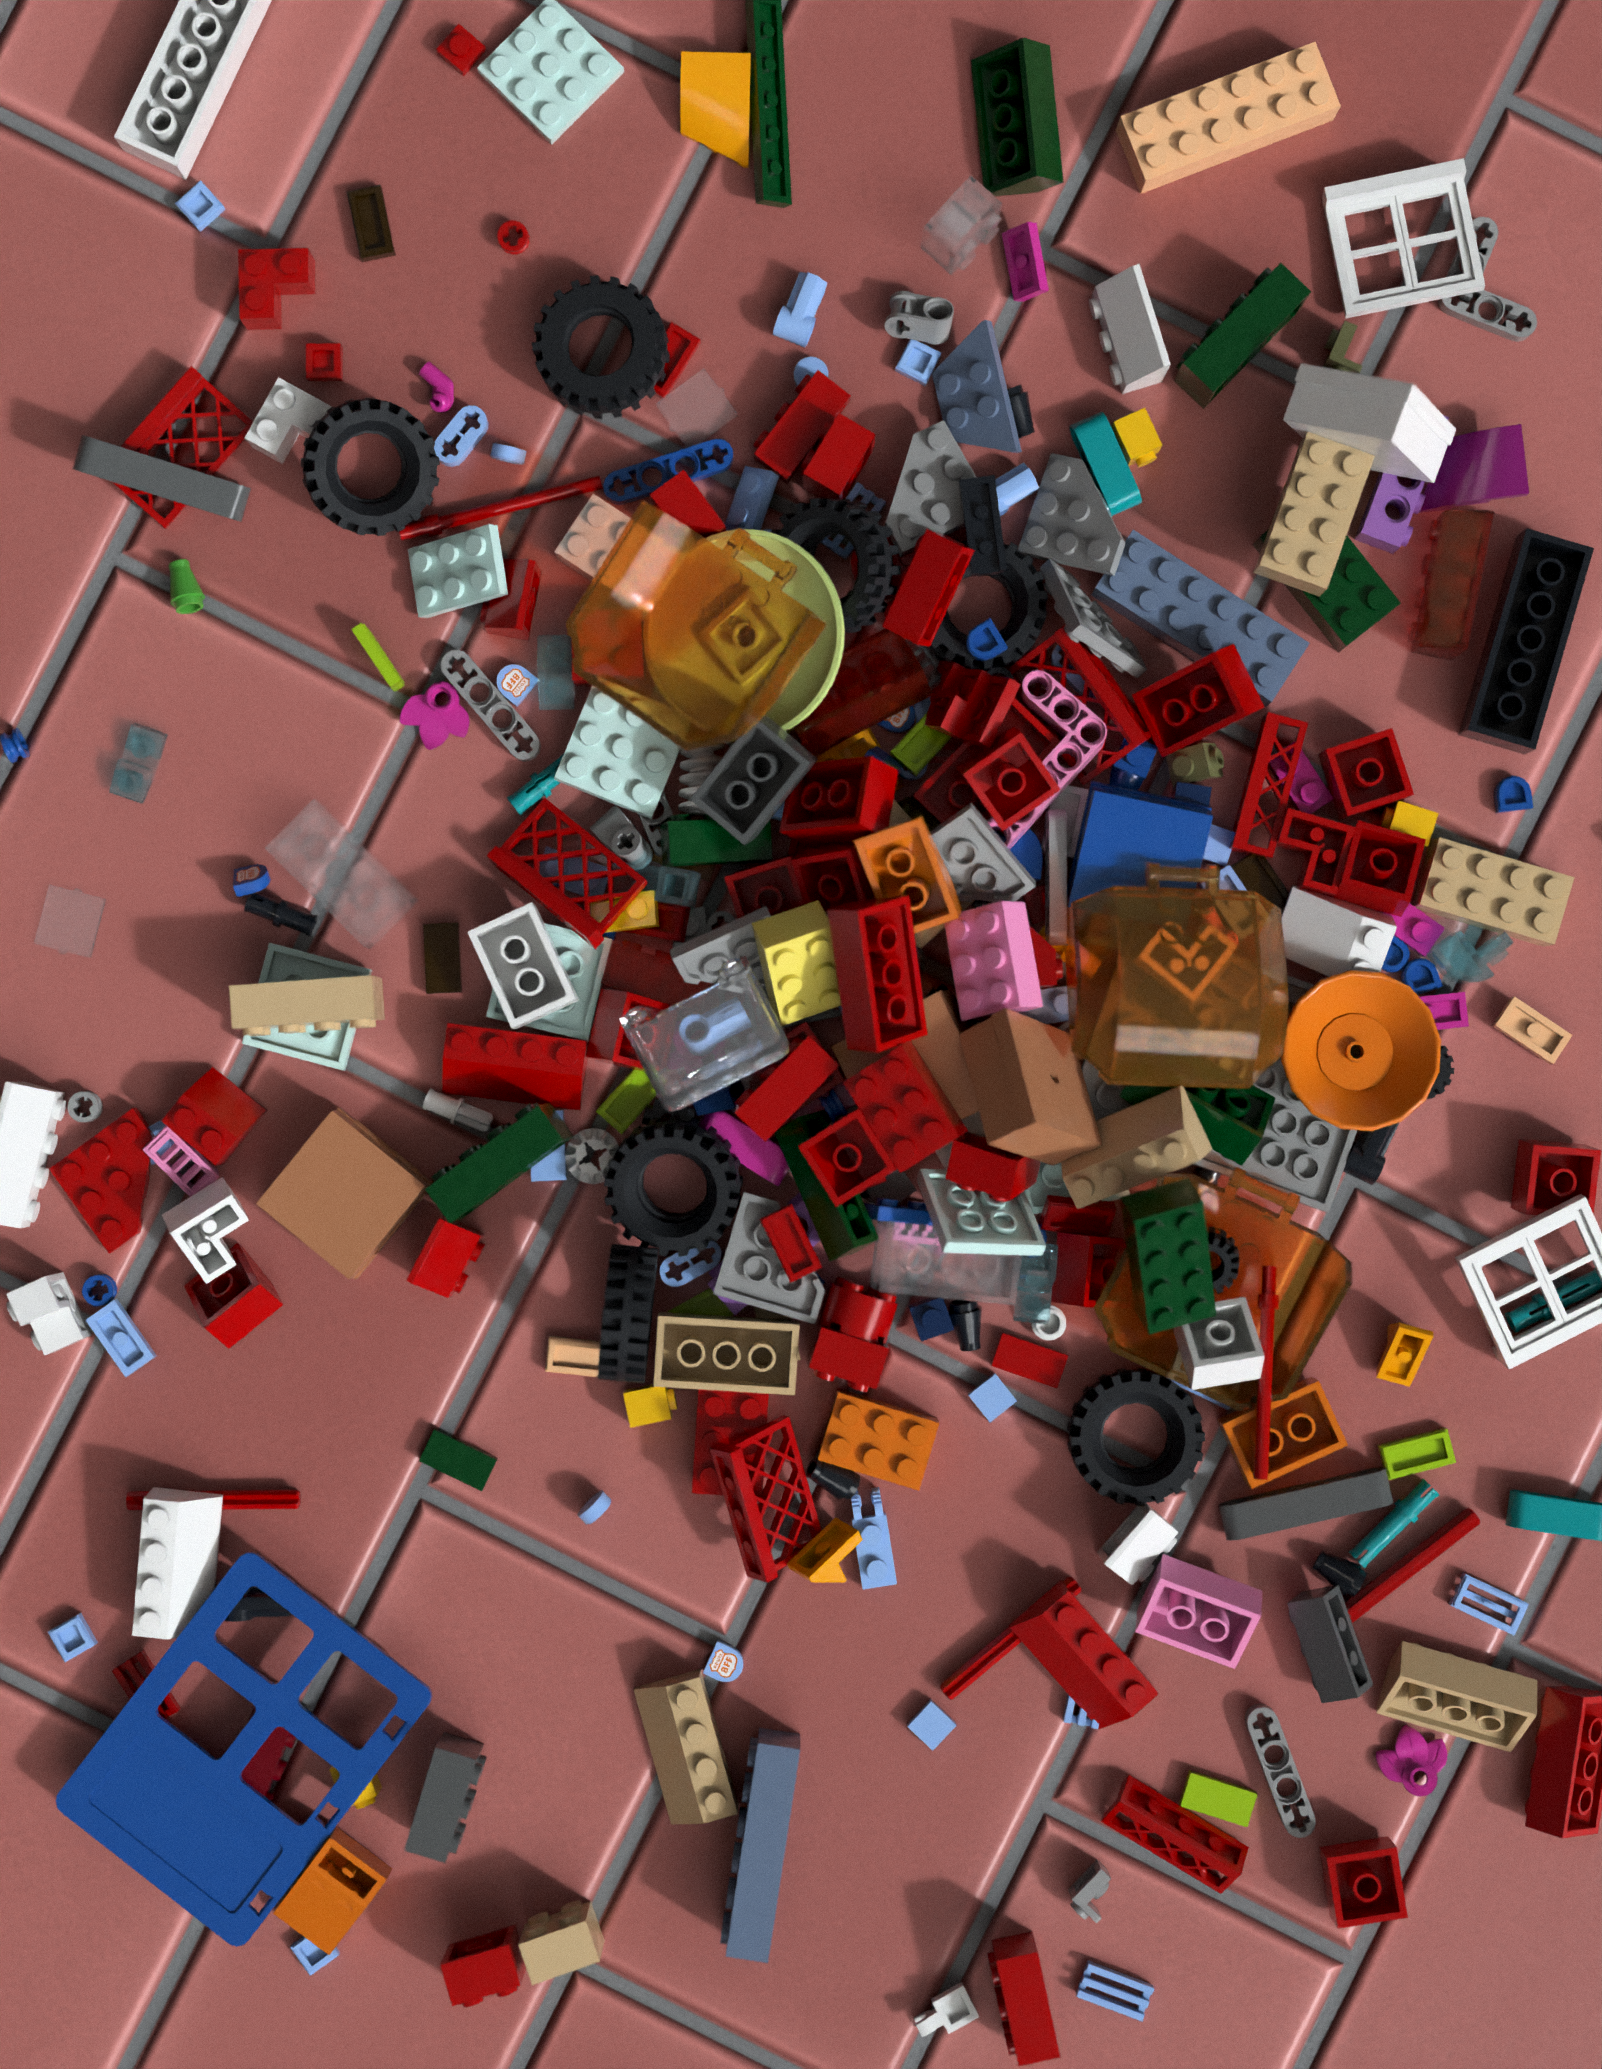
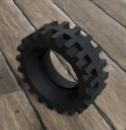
[532,275,670,419]
[301,398,440,536]
[771,498,901,633]
[925,539,1048,671]
[604,1115,743,1257]
[598,1244,658,1383]
[1067,1368,1205,1506]

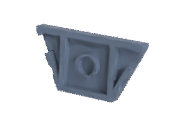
[932,320,1022,453]

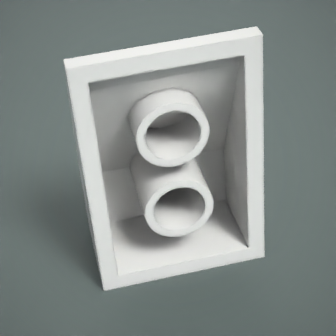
[1269,885,1397,977]

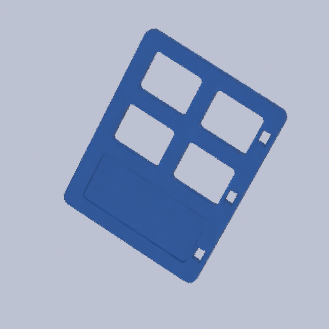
[56,1552,432,1946]

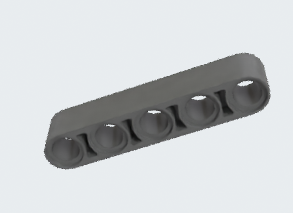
[73,435,251,522]
[1218,1467,1393,1540]

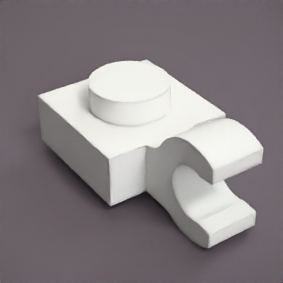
[914,1982,979,2037]

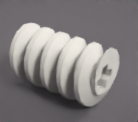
[678,742,725,816]

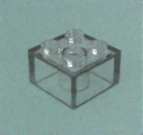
[921,175,1002,275]

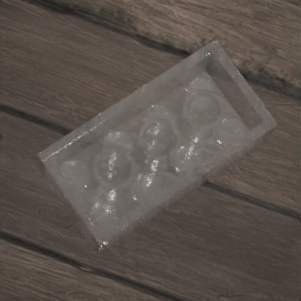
[265,799,419,949]
[869,1221,1022,1306]

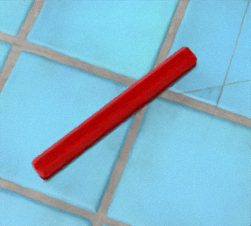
[126,1490,301,1510]
[1345,1507,1481,1623]
[940,1576,1082,1700]

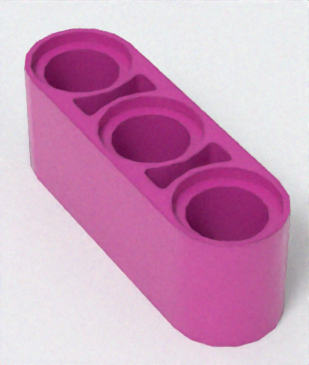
[698,1111,789,1187]

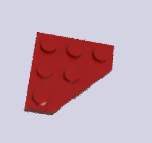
[49,1108,155,1254]

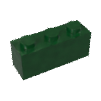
[660,814,773,867]

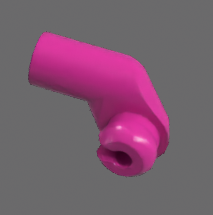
[419,362,454,412]

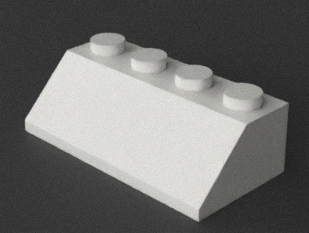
[0,1081,67,1228]
[132,1487,223,1639]

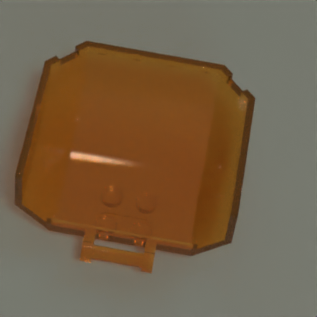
[566,501,827,751]
[1065,862,1288,1089]
[1094,1166,1352,1411]

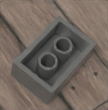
[690,714,818,845]
[404,1732,487,1863]

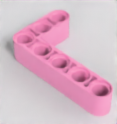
[987,670,1107,850]

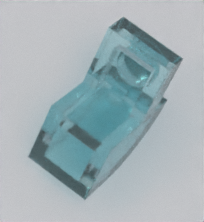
[632,865,701,909]
[1427,930,1514,984]
[1013,1244,1058,1325]

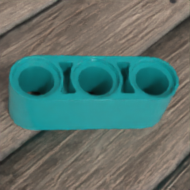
[1069,411,1142,516]
[1505,1489,1602,1541]

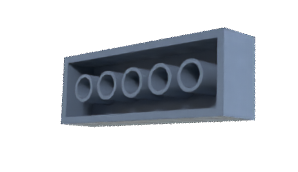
[1091,530,1310,707]
[720,1728,800,1963]

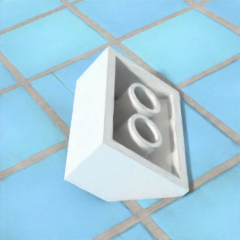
[1089,264,1171,394]

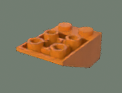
[273,1827,393,1955]

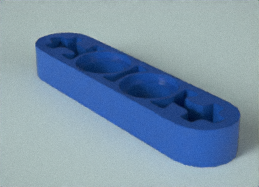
[603,439,734,505]

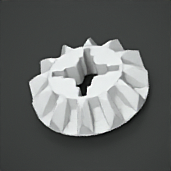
[565,1128,619,1184]

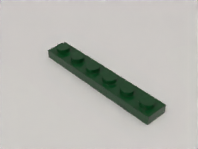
[745,0,792,208]

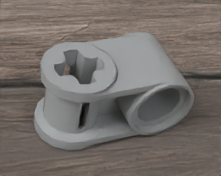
[884,291,954,345]
[590,805,653,870]

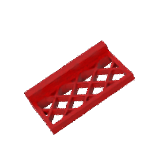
[111,366,253,529]
[1007,624,1152,785]
[487,798,648,950]
[710,1415,822,1583]

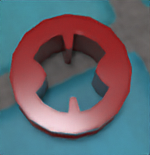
[497,220,530,255]

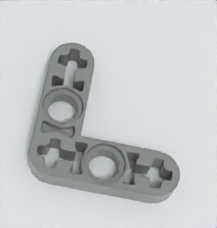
[1438,217,1537,342]

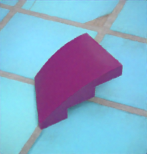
[1419,424,1529,513]

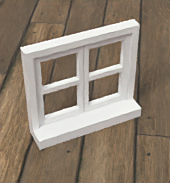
[1322,158,1485,319]
[1455,1194,1602,1370]

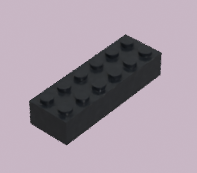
[1458,528,1594,755]

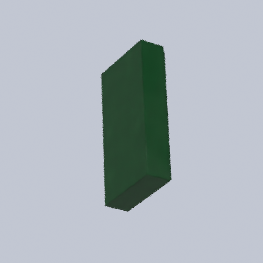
[419,1428,498,1492]

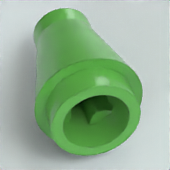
[168,559,205,614]

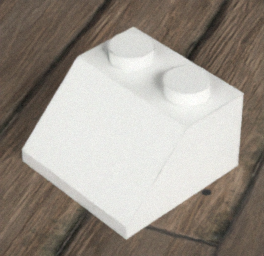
[1097,1503,1178,1586]

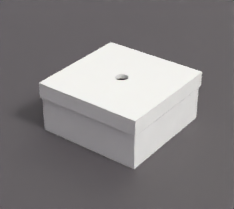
[1283,363,1456,483]

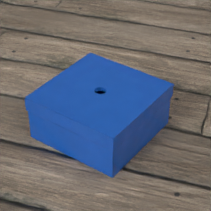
[1067,781,1213,932]

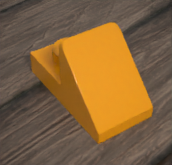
[1376,1322,1434,1387]
[787,1517,863,1582]

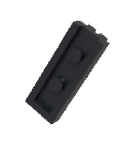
[959,475,1007,577]

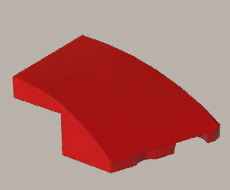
[925,661,1021,748]

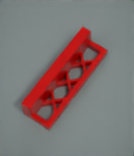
[1229,712,1308,858]
[1101,1775,1249,1894]

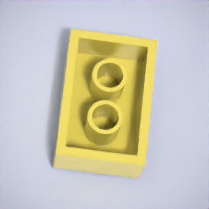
[752,900,841,1026]

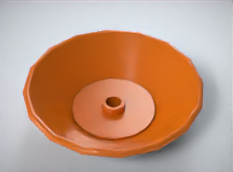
[1281,970,1441,1131]

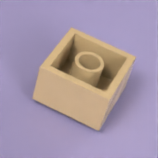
[518,1900,605,1985]

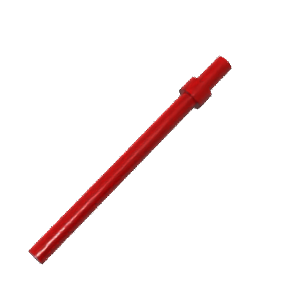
[399,475,603,540]
[1254,1266,1279,1480]

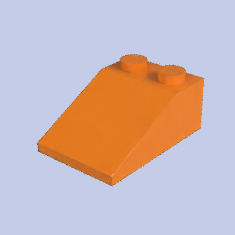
[854,816,963,933]

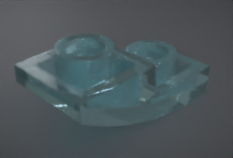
[537,635,575,710]
[109,723,168,804]

